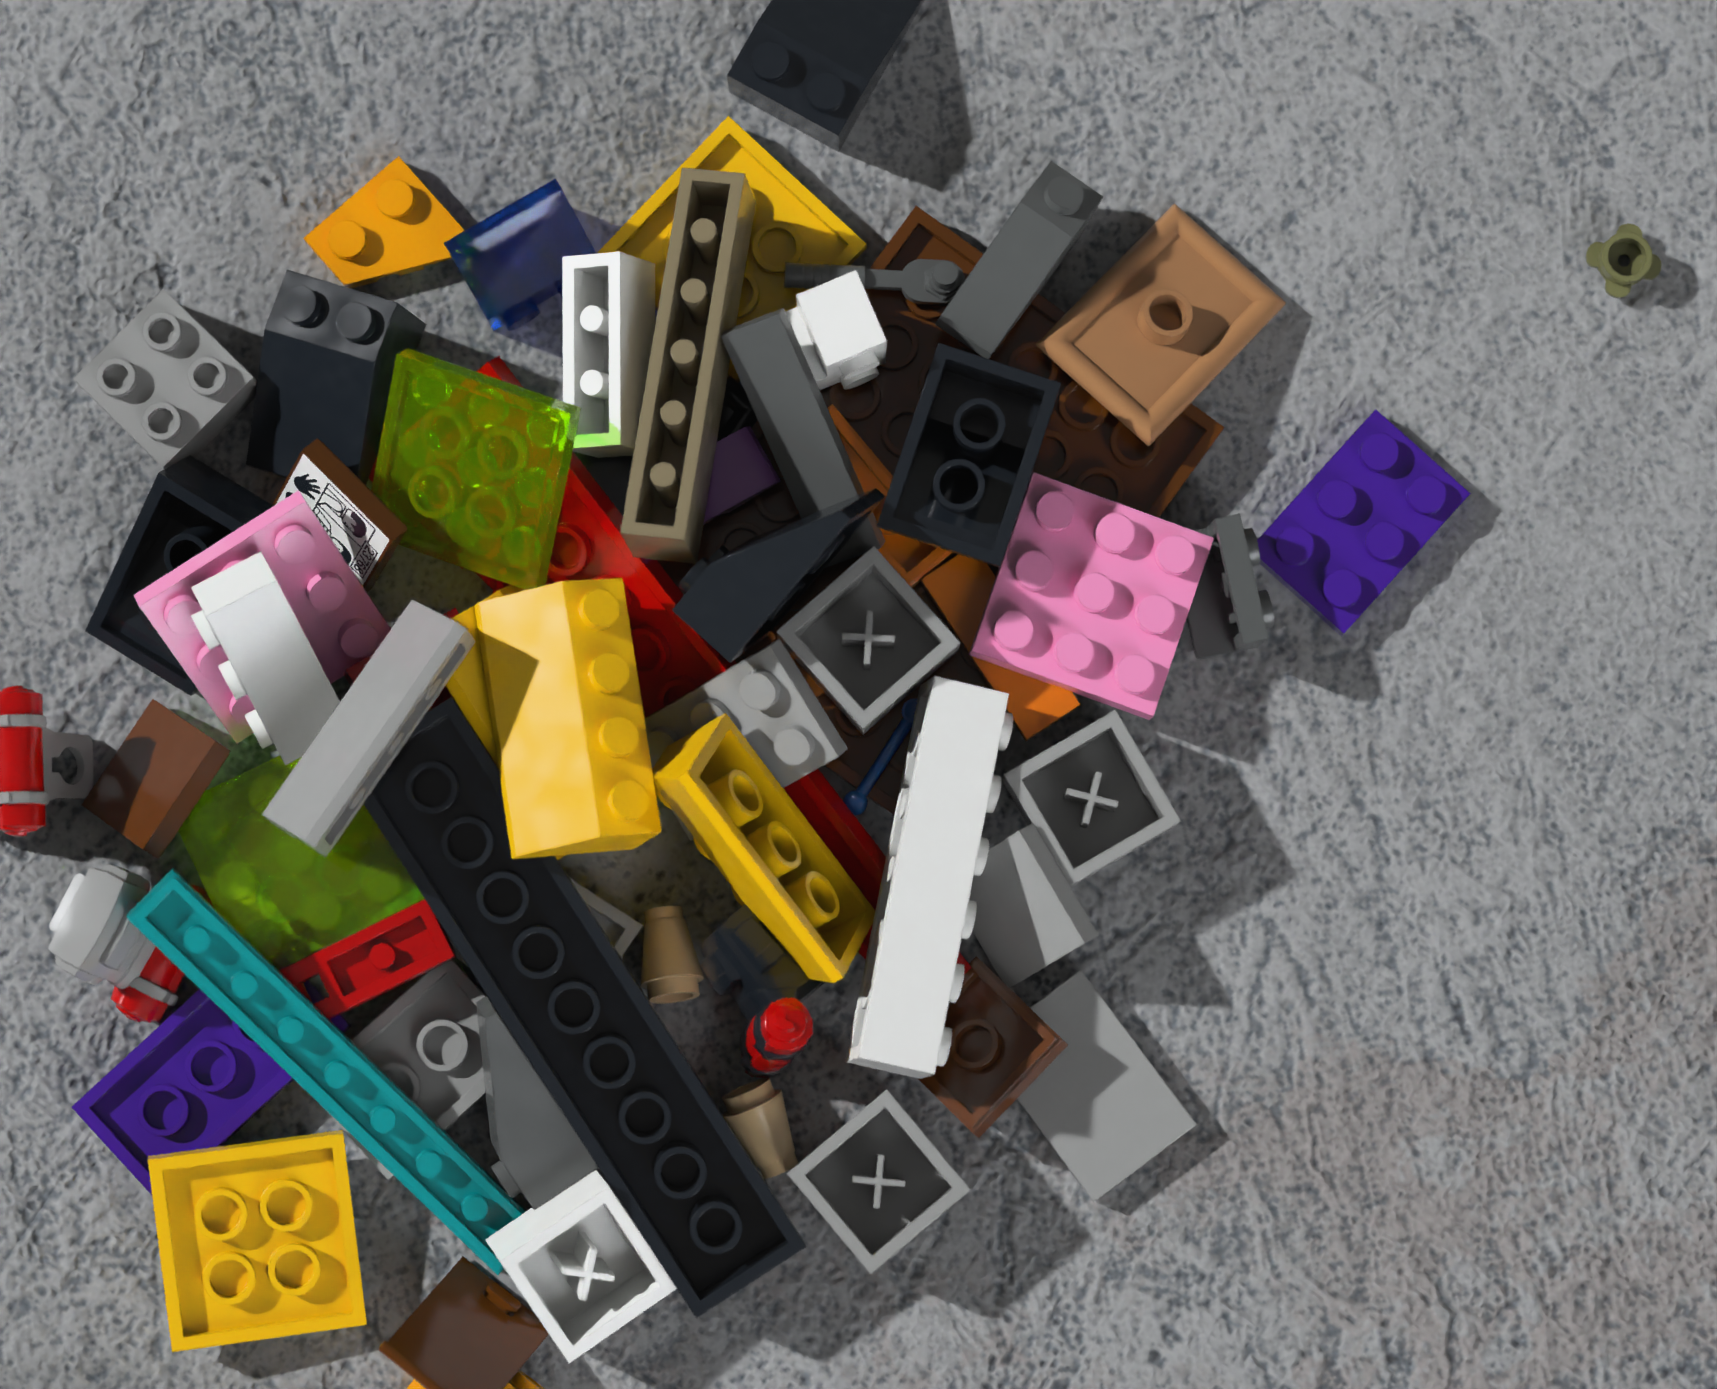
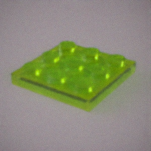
[371,348,581,590]
[178,756,425,970]

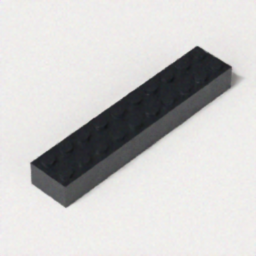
[363,697,806,1319]

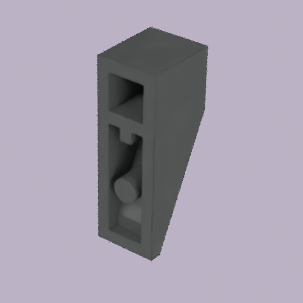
[935,161,1103,359]
[476,996,599,1210]

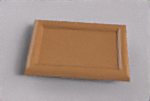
[1036,203,1286,446]

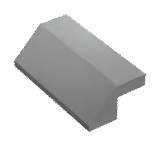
[262,600,476,858]

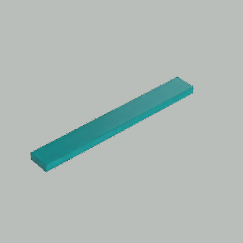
[126,868,527,1275]

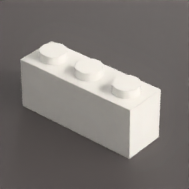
[562,252,655,458]
[191,551,340,765]

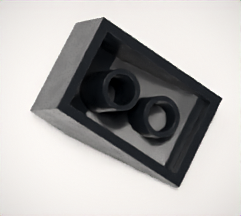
[727,0,924,152]
[246,270,426,485]
[877,343,1061,568]
[85,455,274,696]
[672,488,885,662]

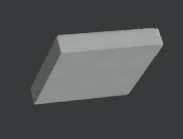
[969,823,1099,988]

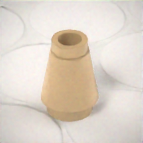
[640,906,704,1004]
[722,1078,799,1179]

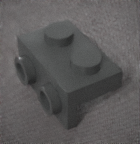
[1187,513,1275,659]

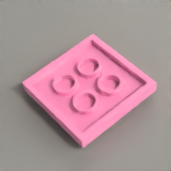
[969,472,1214,720]
[134,490,391,744]

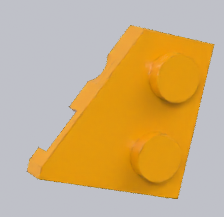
[303,156,480,289]

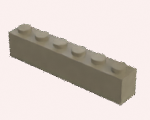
[620,168,756,564]

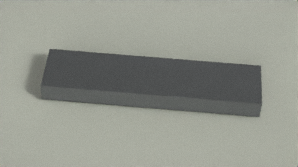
[721,308,885,568]

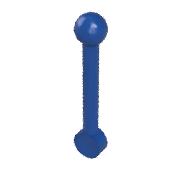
[843,699,917,816]

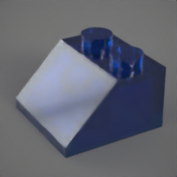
[444,178,597,331]

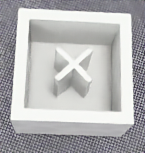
[485,1170,677,1363]

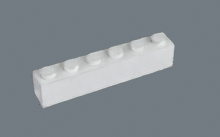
[845,676,1013,1079]

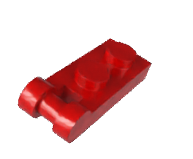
[279,899,457,1020]

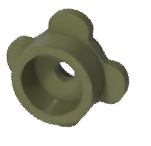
[1586,224,1661,298]

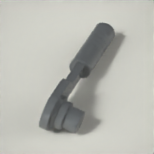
[784,259,965,305]

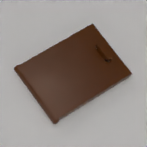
[379,1257,549,1389]

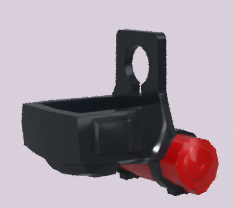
[700,904,861,1078]

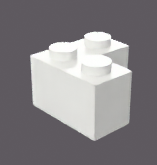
[785,270,887,390]

